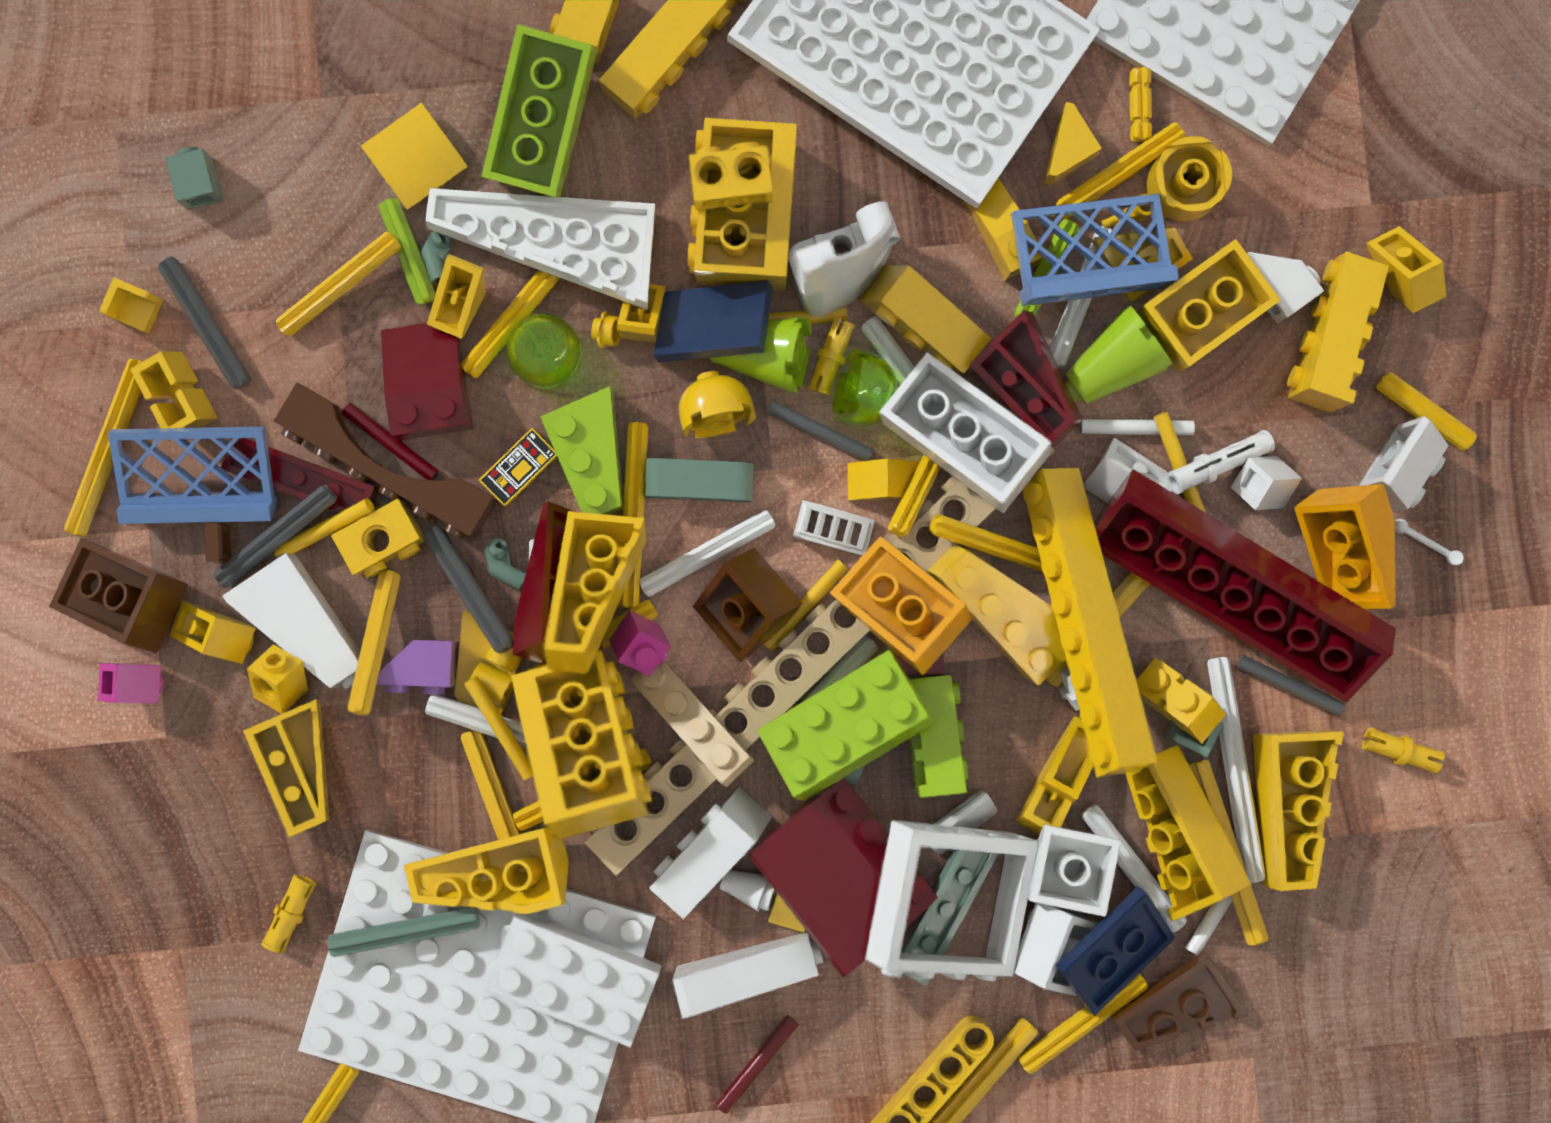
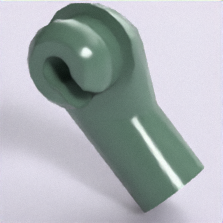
[421,231,453,285]
[485,538,526,591]

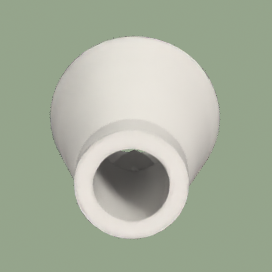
[720,869,777,912]

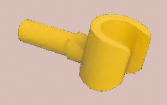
[1101,194,1151,228]

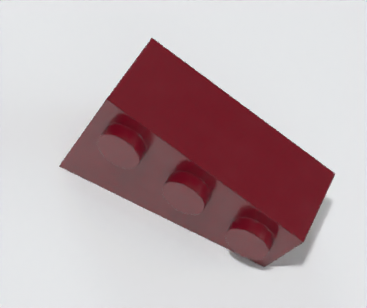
[969,310,1083,447]

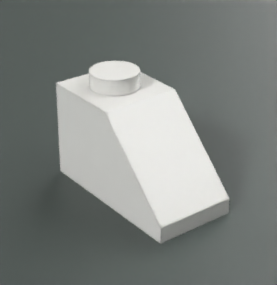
[1247,252,1324,324]

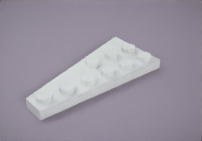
[425,188,655,310]

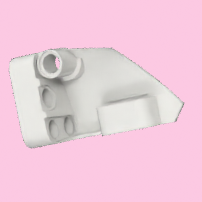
[788,201,900,317]

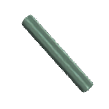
[327,907,480,957]

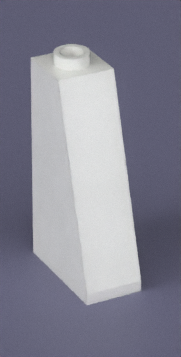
[223,553,360,690]
[673,932,823,1018]

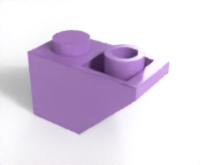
[377,640,458,694]

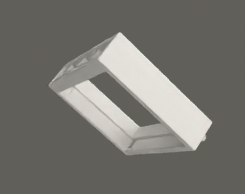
[865,820,1039,981]

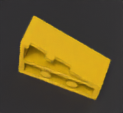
[858,265,992,374]
[243,699,330,837]

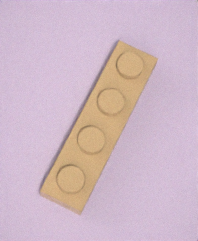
[629,661,754,787]

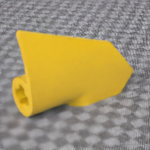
[454,611,522,715]

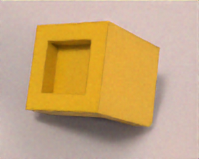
[99,277,164,334]

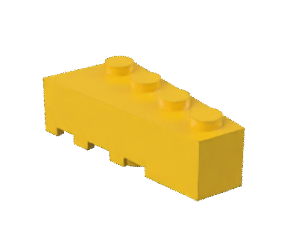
[1287,251,1389,413]
[544,511,647,673]
[927,544,1066,686]
[1253,730,1344,891]
[1125,745,1252,922]

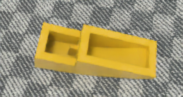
[1015,716,1094,836]

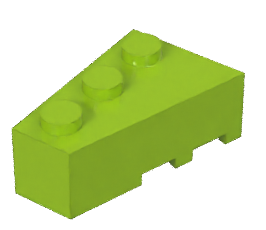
[540,386,624,515]
[909,674,968,797]

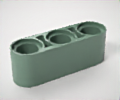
[644,458,755,502]

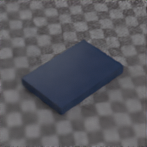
[653,280,773,363]
[1055,886,1175,1016]

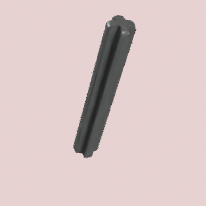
[158,256,251,390]
[214,485,337,588]
[423,526,513,654]

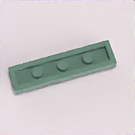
[900,849,999,986]

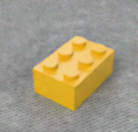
[1137,239,1281,373]

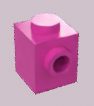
[609,610,670,676]
[98,663,163,703]

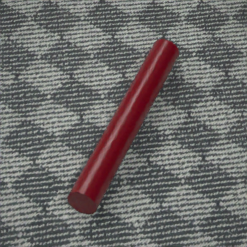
[341,402,440,480]
[715,1015,799,1114]

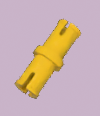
[807,317,855,396]
[1362,727,1445,774]
[261,874,317,954]

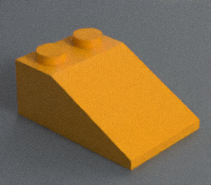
[1294,484,1396,609]
[830,536,973,675]

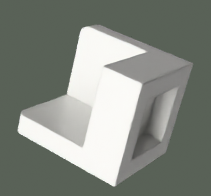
[1231,456,1302,510]

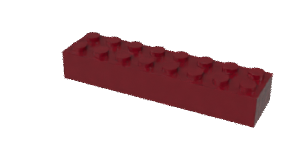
[1094,469,1396,703]

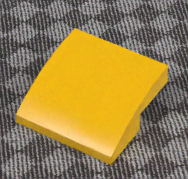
[361,103,468,210]

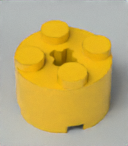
[1147,136,1232,222]

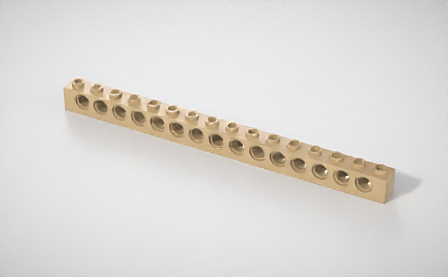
[584,420,1055,876]

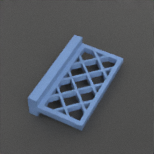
[1011,194,1179,306]
[108,427,280,524]

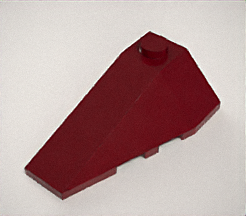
[513,501,603,664]

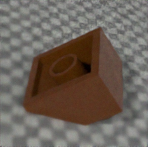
[692,548,803,662]

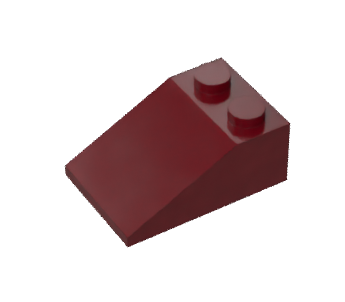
[381,323,474,441]

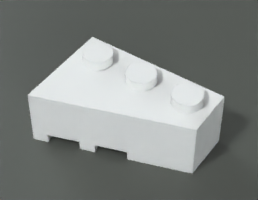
[649,786,773,919]

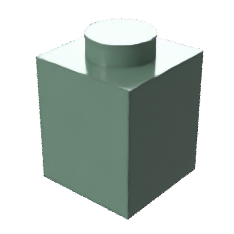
[165,147,224,210]

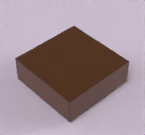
[205,523,232,563]

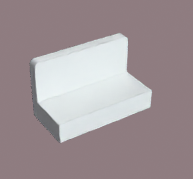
[1084,438,1172,503]

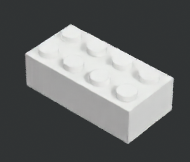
[879,352,1051,513]
[485,913,662,1048]

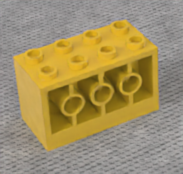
[687,118,797,291]
[511,650,652,840]

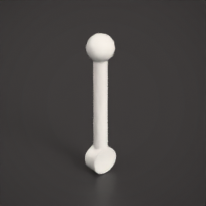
[1395,519,1464,565]

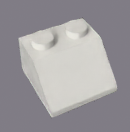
[1359,416,1449,512]
[1028,824,1121,917]
[1014,903,1100,996]

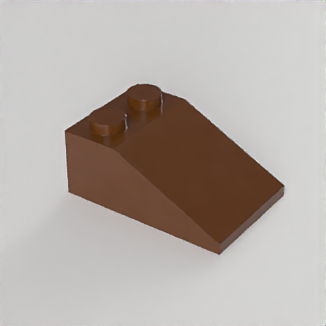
[49,538,188,654]

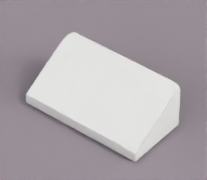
[932,790,997,855]

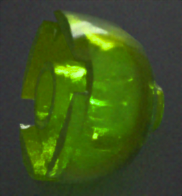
[507,313,582,389]
[832,349,898,426]

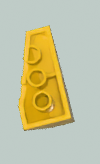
[404,827,569,914]

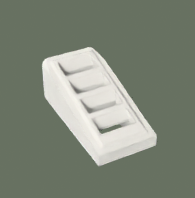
[793,500,875,556]

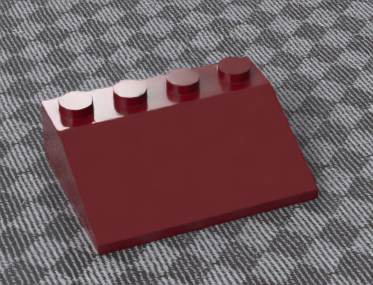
[747,777,938,977]

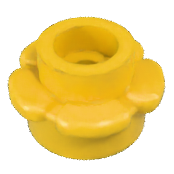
[591,311,621,348]

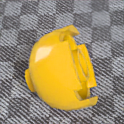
[678,371,756,438]

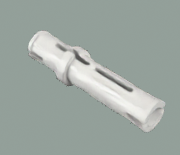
[1166,430,1275,494]

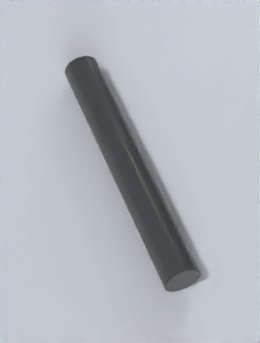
[767,400,874,461]
[1235,654,1345,716]

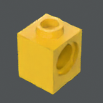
[247,644,308,714]

